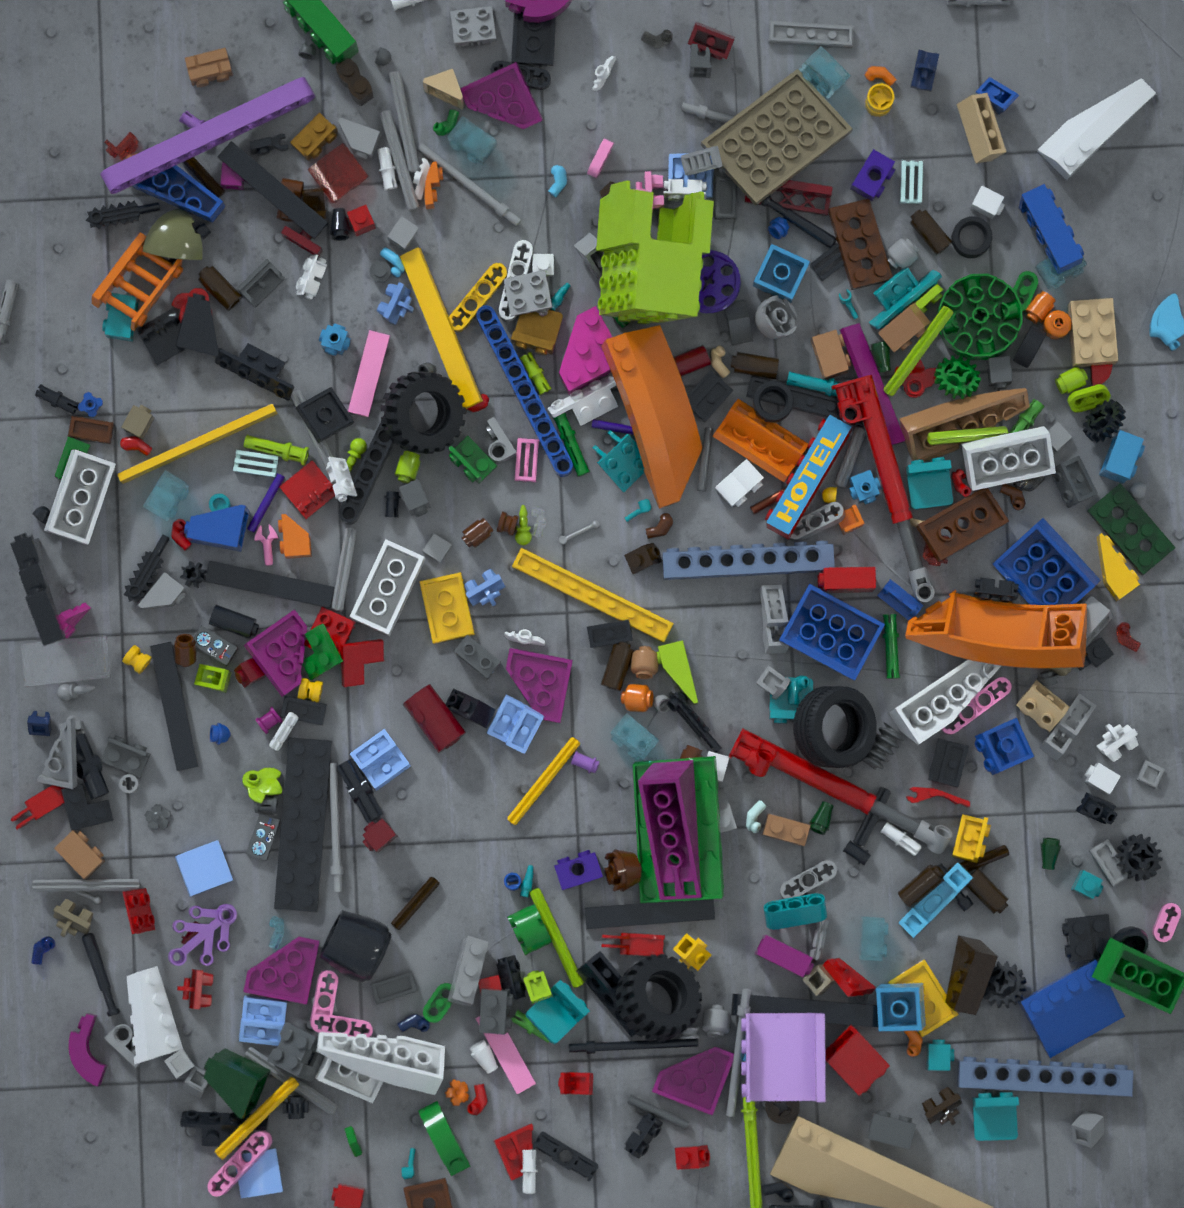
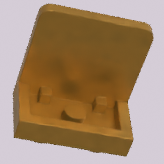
[511,310,563,355]

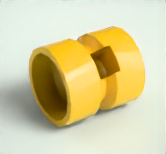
[865,83,895,117]

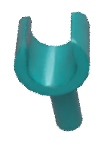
[839,290,858,320]
[624,499,651,522]
[402,1148,416,1179]

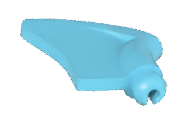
[1149,293,1184,351]

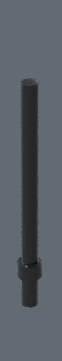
[569,1038,699,1054]

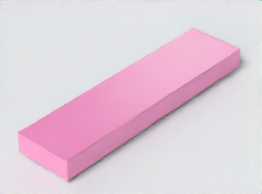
[348,330,390,418]
[475,1016,536,1094]

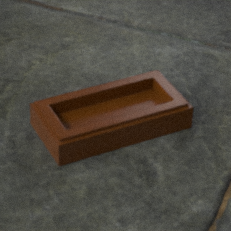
[68,416,114,444]

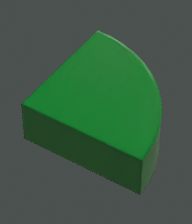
[344,1126,363,1157]

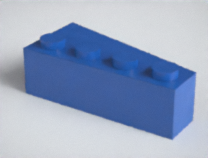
[133,165,226,223]
[1019,184,1084,274]

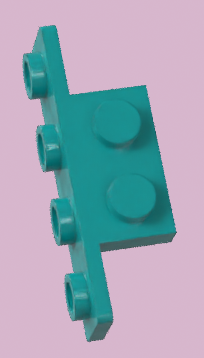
[869,267,942,330]

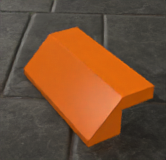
[712,399,808,482]

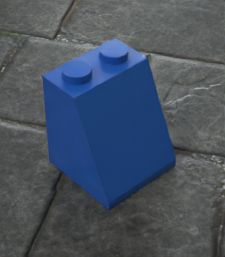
[184,505,250,552]

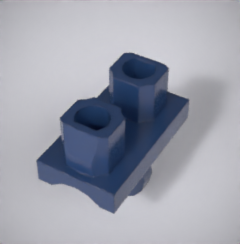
[911,49,939,92]

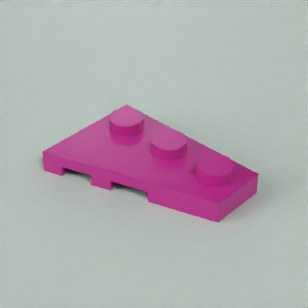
[59,603,91,639]

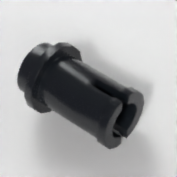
[384,491,401,518]
[843,840,871,865]

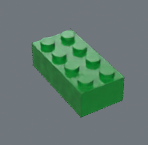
[282,0,359,65]
[1092,938,1184,1014]

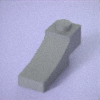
[759,585,789,654]
[1040,693,1096,761]

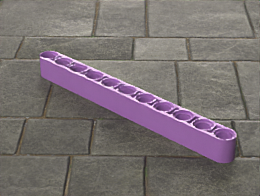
[100,77,315,194]

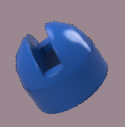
[504,873,521,891]

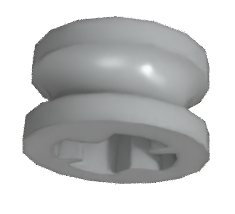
[119,774,140,794]
[680,1027,699,1039]

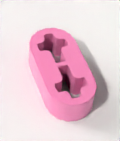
[587,138,614,178]
[1152,903,1181,942]

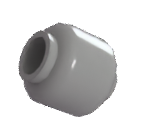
[888,238,919,269]
[702,1005,731,1038]

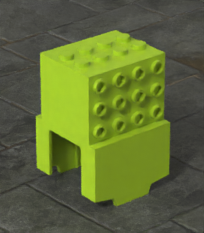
[596,180,714,325]

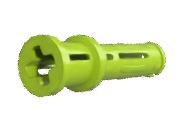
[243,434,309,466]

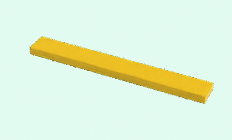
[400,247,483,409]
[118,404,278,484]
[512,548,674,643]

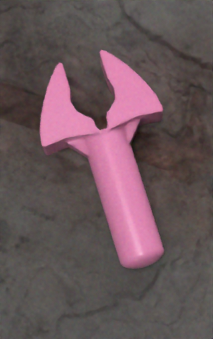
[255,525,279,566]

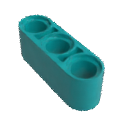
[764,893,827,930]

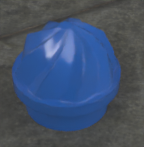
[768,217,790,239]
[210,723,231,745]

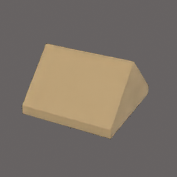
[423,69,464,110]

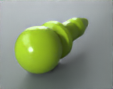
[346,438,367,472]
[515,505,532,546]

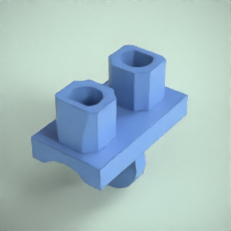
[377,282,414,325]
[464,569,505,606]

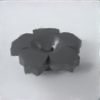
[144,804,171,829]

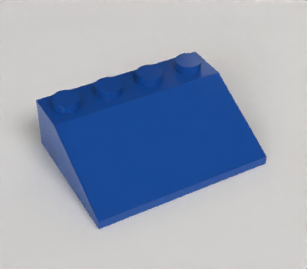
[993,518,1101,605]
[779,584,885,681]
[1018,960,1125,1058]

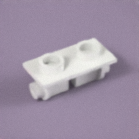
[664,179,707,201]
[296,255,327,300]
[326,457,357,502]

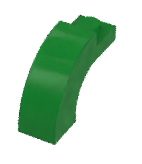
[418,1101,471,1176]

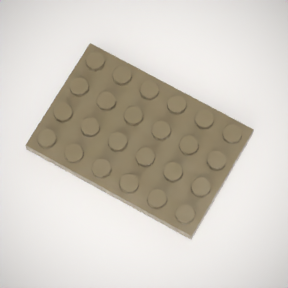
[701,69,852,206]

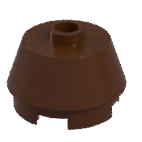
[604,849,642,892]

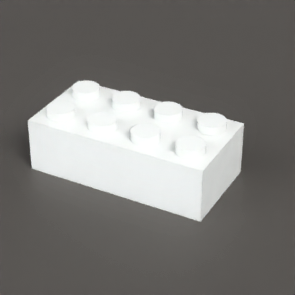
[961,426,1056,491]
[44,450,116,545]
[350,539,426,637]

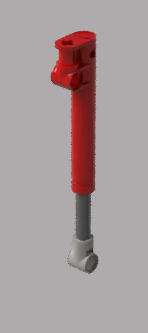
[831,375,935,603]
[728,728,953,854]

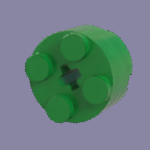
[507,904,552,955]

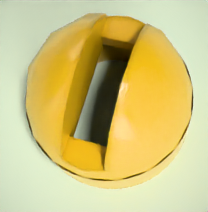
[822,487,837,504]

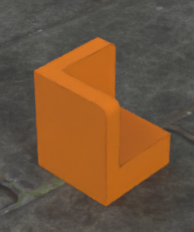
[835,504,865,535]

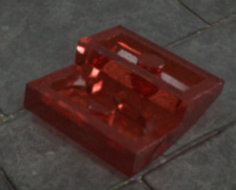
[308,143,369,203]

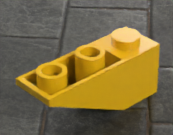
[1096,533,1140,601]

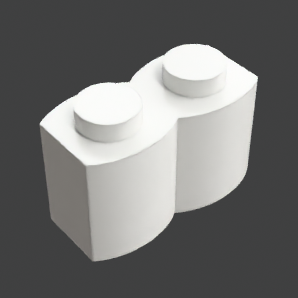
[715,459,764,507]

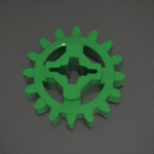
[934,355,981,399]

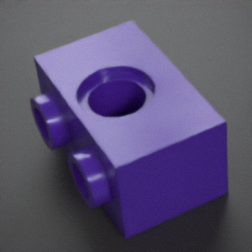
[850,149,896,202]
[554,850,603,891]

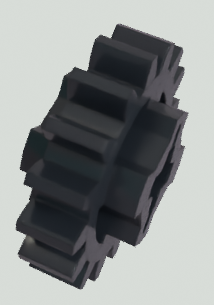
[1083,399,1126,443]
[1115,834,1163,882]
[983,961,1027,1008]

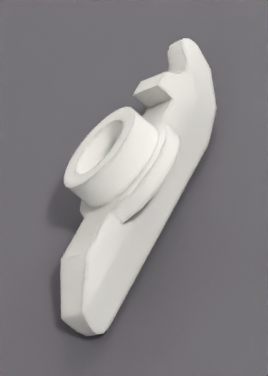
[592,56,616,91]
[413,158,430,200]
[504,629,545,646]

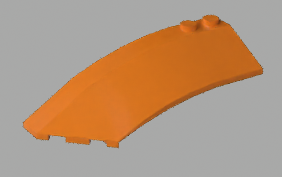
[601,325,703,509]
[905,590,1087,668]

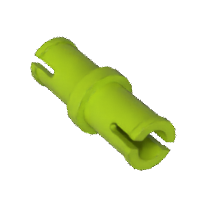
[519,352,552,395]

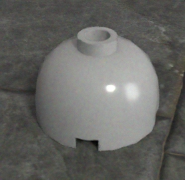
[755,295,797,340]

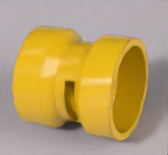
[122,645,152,674]
[298,678,323,703]

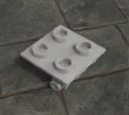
[450,6,496,48]
[504,270,552,317]

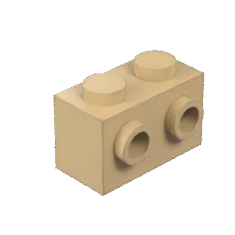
[1016,680,1070,732]

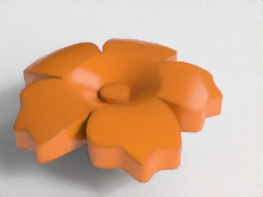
[445,1079,469,1106]

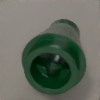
[870,341,891,373]
[809,801,834,835]
[1040,837,1062,870]

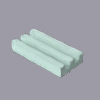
[900,160,923,204]
[233,450,279,478]

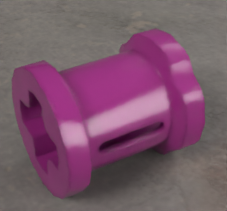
[255,707,283,734]

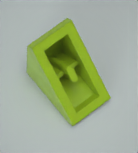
[194,664,232,693]

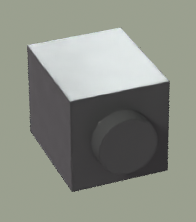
[986,356,1013,389]

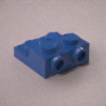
[975,718,1034,775]

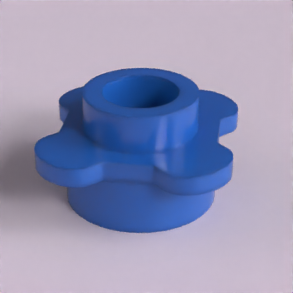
[78,392,103,417]

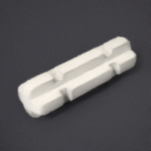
[269,712,298,751]

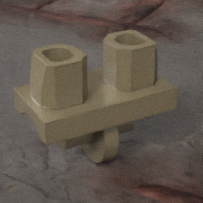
[53,899,93,938]

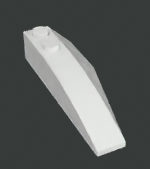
[1037,78,1156,180]
[888,659,1002,745]
[317,1032,445,1095]

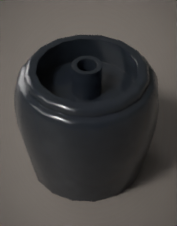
[319,910,392,982]

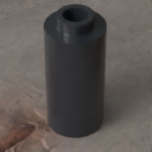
[209,605,259,639]

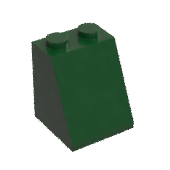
[203,1048,271,1119]

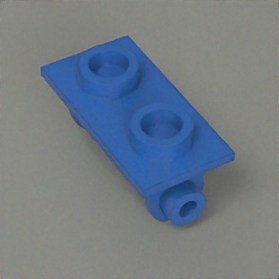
[877,579,924,620]

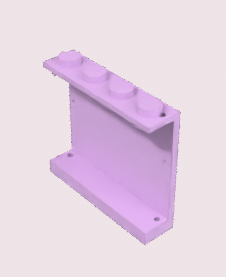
[741,1013,825,1102]

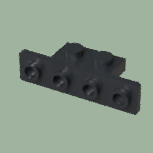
[215,343,294,401]
[180,1110,269,1148]

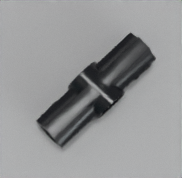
[76,733,110,800]
[337,758,384,823]

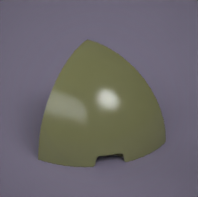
[143,208,203,260]

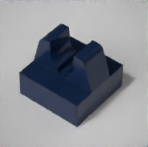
[27,711,52,736]

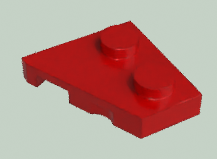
[823,958,876,997]
[493,1123,533,1181]

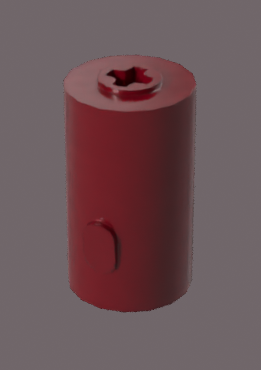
[402,684,466,753]

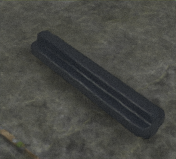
[853,787,891,847]

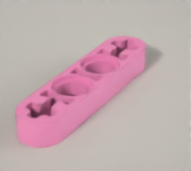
[941,677,1011,735]
[207,1130,272,1197]

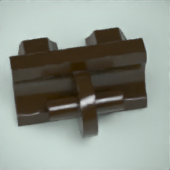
[922,1087,963,1126]

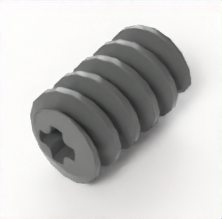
[862,722,904,770]

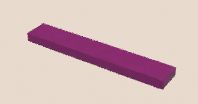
[840,323,905,446]

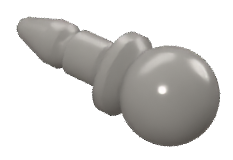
[57,684,95,701]

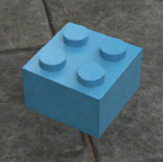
[753,244,810,303]
[1099,430,1145,484]
[876,983,926,1031]

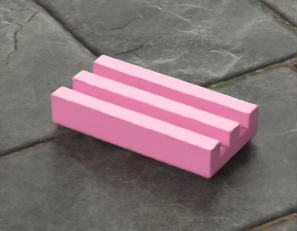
[515,438,539,483]

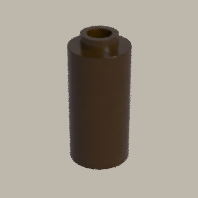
[910,209,953,256]
[198,266,243,311]
[730,352,779,380]
[600,641,634,691]
[898,864,945,908]
[966,868,1008,914]

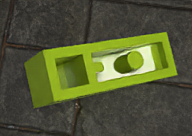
[657,640,698,705]

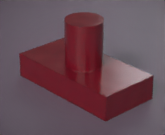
[281,226,323,258]

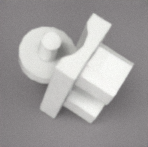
[1096,724,1139,762]

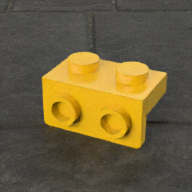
[952,814,991,863]

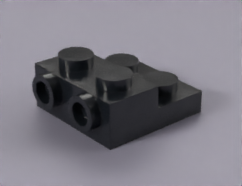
[1062,914,1111,962]

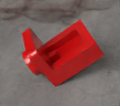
[558,1072,593,1095]
[675,1145,710,1170]

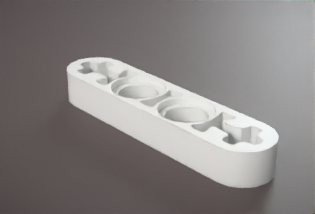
[499,240,533,321]

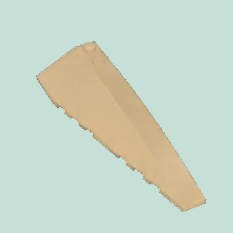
[770,1115,994,1208]

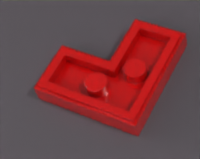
[341,639,384,687]

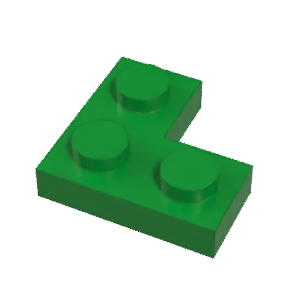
[302,623,343,680]

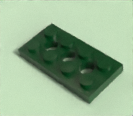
[1087,483,1176,576]

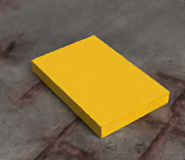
[419,572,475,644]
[888,959,959,1037]

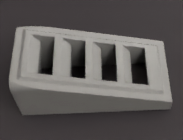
[681,146,723,176]

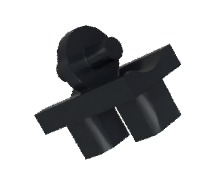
[1076,792,1117,824]

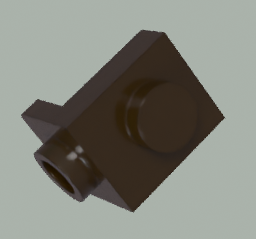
[302,188,326,220]
[624,543,662,574]

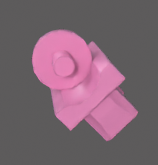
[634,171,664,213]

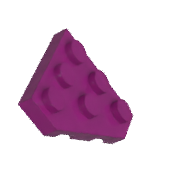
[460,62,543,129]
[244,609,307,697]
[506,648,573,723]
[243,937,320,1005]
[652,1046,734,1115]

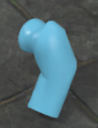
[548,165,567,198]
[380,247,405,277]

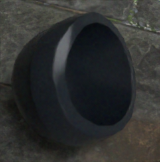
[1112,926,1149,954]

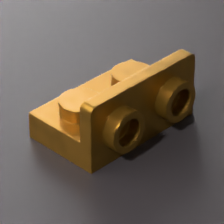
[290,112,338,161]

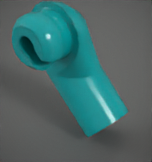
[788,675,810,704]

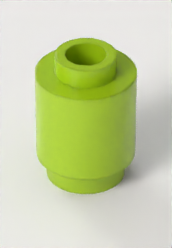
[1055,366,1088,394]
[395,451,421,484]

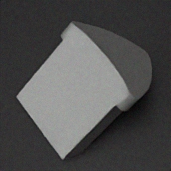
[756,665,790,700]

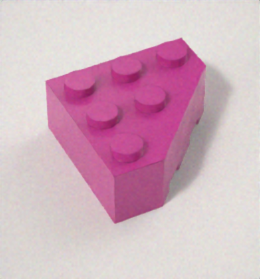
[559,306,612,395]

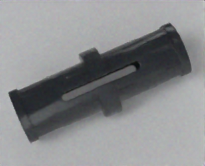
[35,384,79,415]

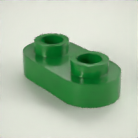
[1013,271,1038,312]
[423,983,453,1023]

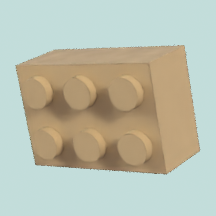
[1067,298,1118,368]

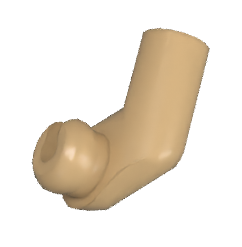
[710,346,730,378]

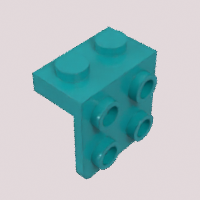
[906,457,953,510]
[769,677,813,724]
[526,980,590,1044]
[972,1092,1019,1141]

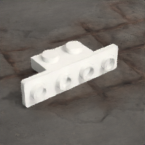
[547,372,618,426]

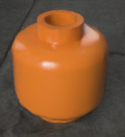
[1043,310,1072,340]
[621,684,654,712]

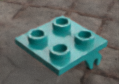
[592,430,645,493]

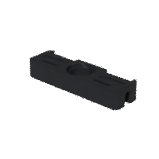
[533,1131,598,1181]

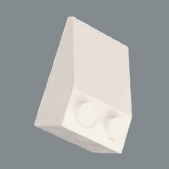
[315,1056,383,1103]

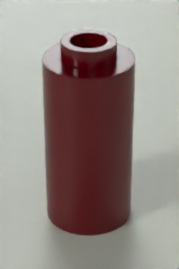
[673,345,711,377]

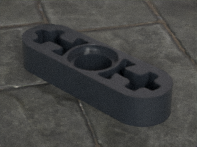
[491,60,551,90]

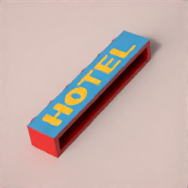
[765,415,852,540]

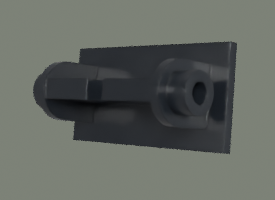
[973,577,1019,603]
[496,955,526,1000]
[624,1113,663,1159]

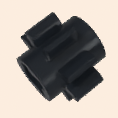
[180,561,208,588]
[282,1096,309,1119]

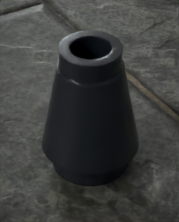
[330,208,351,241]

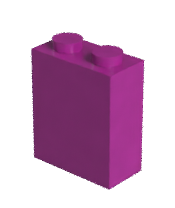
[755,935,814,977]

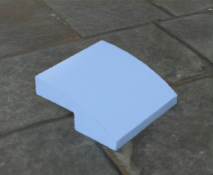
[668,153,714,198]
[487,694,544,754]
[350,729,411,791]
[175,840,233,897]
[239,995,287,1046]
[236,1148,283,1198]

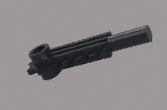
[85,200,160,230]
[124,534,170,603]
[667,691,722,753]

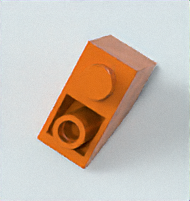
[278,514,312,559]

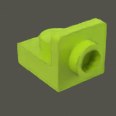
[523,970,553,1004]

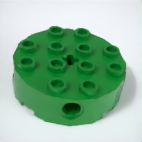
[937,274,1023,360]

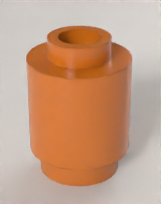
[1025,291,1056,324]

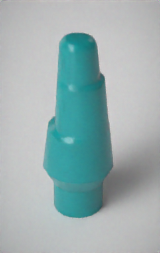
[549,283,571,311]
[520,865,534,898]

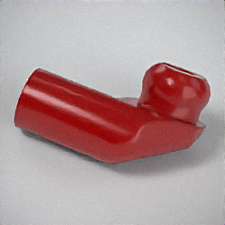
[951,469,971,497]

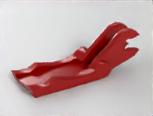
[10,785,65,830]
[906,787,970,808]
[601,933,665,956]

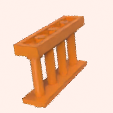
[92,232,183,331]

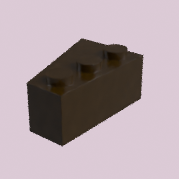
[945,935,998,1015]

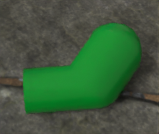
[433,109,459,136]

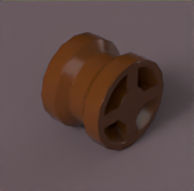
[497,511,519,536]

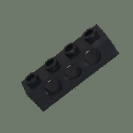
[576,951,636,1037]

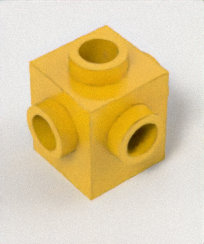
[673,933,711,971]

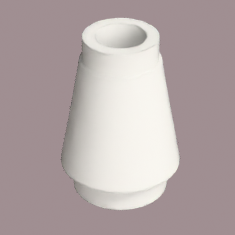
[470,1040,498,1074]

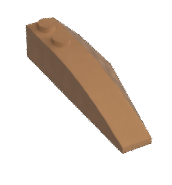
[899,388,1030,462]

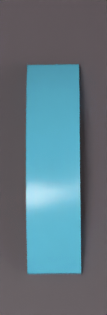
[898,863,973,938]

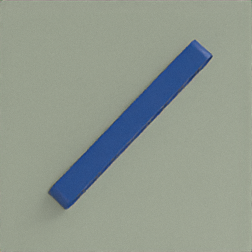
[476,305,573,477]

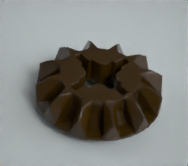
[765,1101,800,1124]

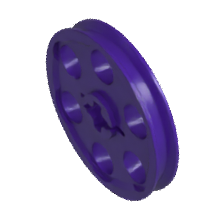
[699,250,741,313]

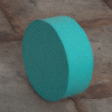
[209,494,231,512]

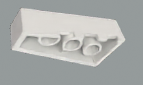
[127,966,183,1065]

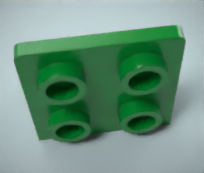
[448,436,497,484]

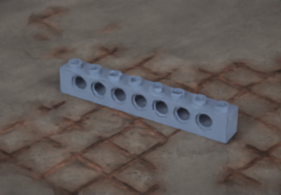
[662,541,835,580]
[957,1057,1133,1096]

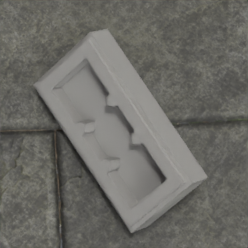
[1089,839,1128,887]

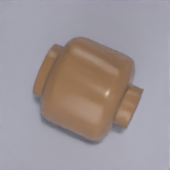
[631,646,659,679]

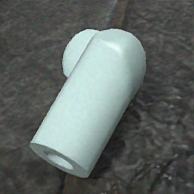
[746,800,766,833]

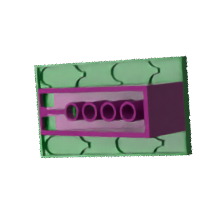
[633,756,724,903]

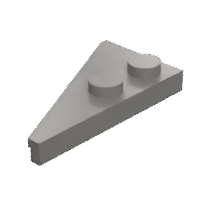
[37,715,77,789]

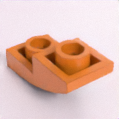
[425,161,443,209]

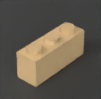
[957,93,1006,163]

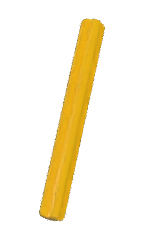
[507,737,580,825]
[215,1077,299,1160]

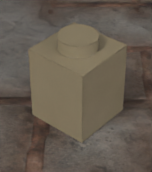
[121,405,154,440]
[802,964,836,996]

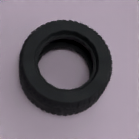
[793,686,877,768]

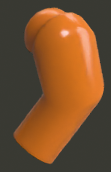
[865,66,897,87]
[903,1031,923,1057]

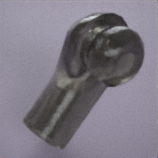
[641,30,673,48]
[1013,476,1045,492]

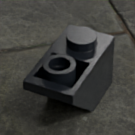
[446,688,496,728]

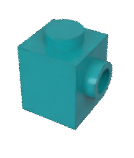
[1071,870,1104,899]
[927,1039,954,1071]

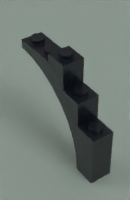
[10,533,65,646]

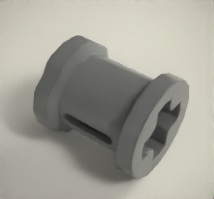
[255,795,278,814]

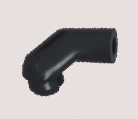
[762,1181,794,1203]

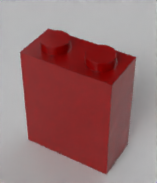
[817,567,876,593]
[825,1025,890,1096]

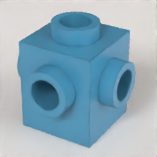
[319,324,351,356]
[849,470,881,505]

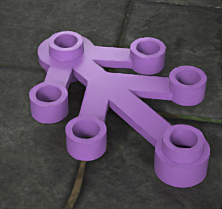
[168,904,237,966]

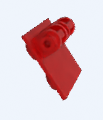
[280,461,335,519]
[304,607,356,656]
[123,888,155,934]

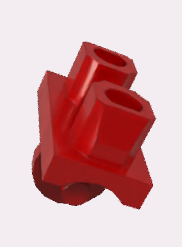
[177,969,213,1009]

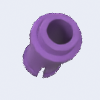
[179,111,205,129]
[571,751,600,774]

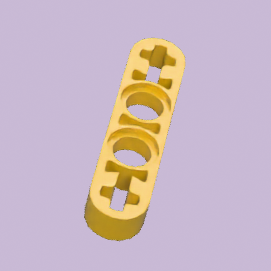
[449,263,507,332]

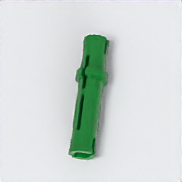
[553,413,590,477]
[882,614,900,679]

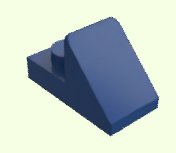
[976,77,1019,115]

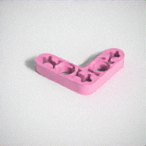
[310,970,373,1037]

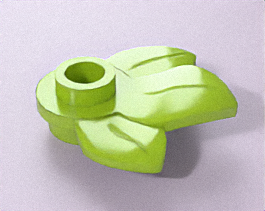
[242,767,282,804]

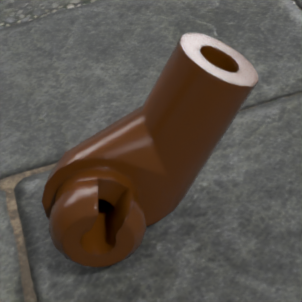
[999,484,1026,511]
[646,513,673,539]

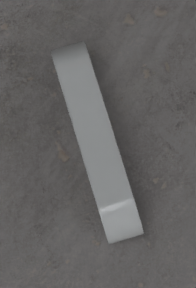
[790,502,845,542]
[780,860,837,899]

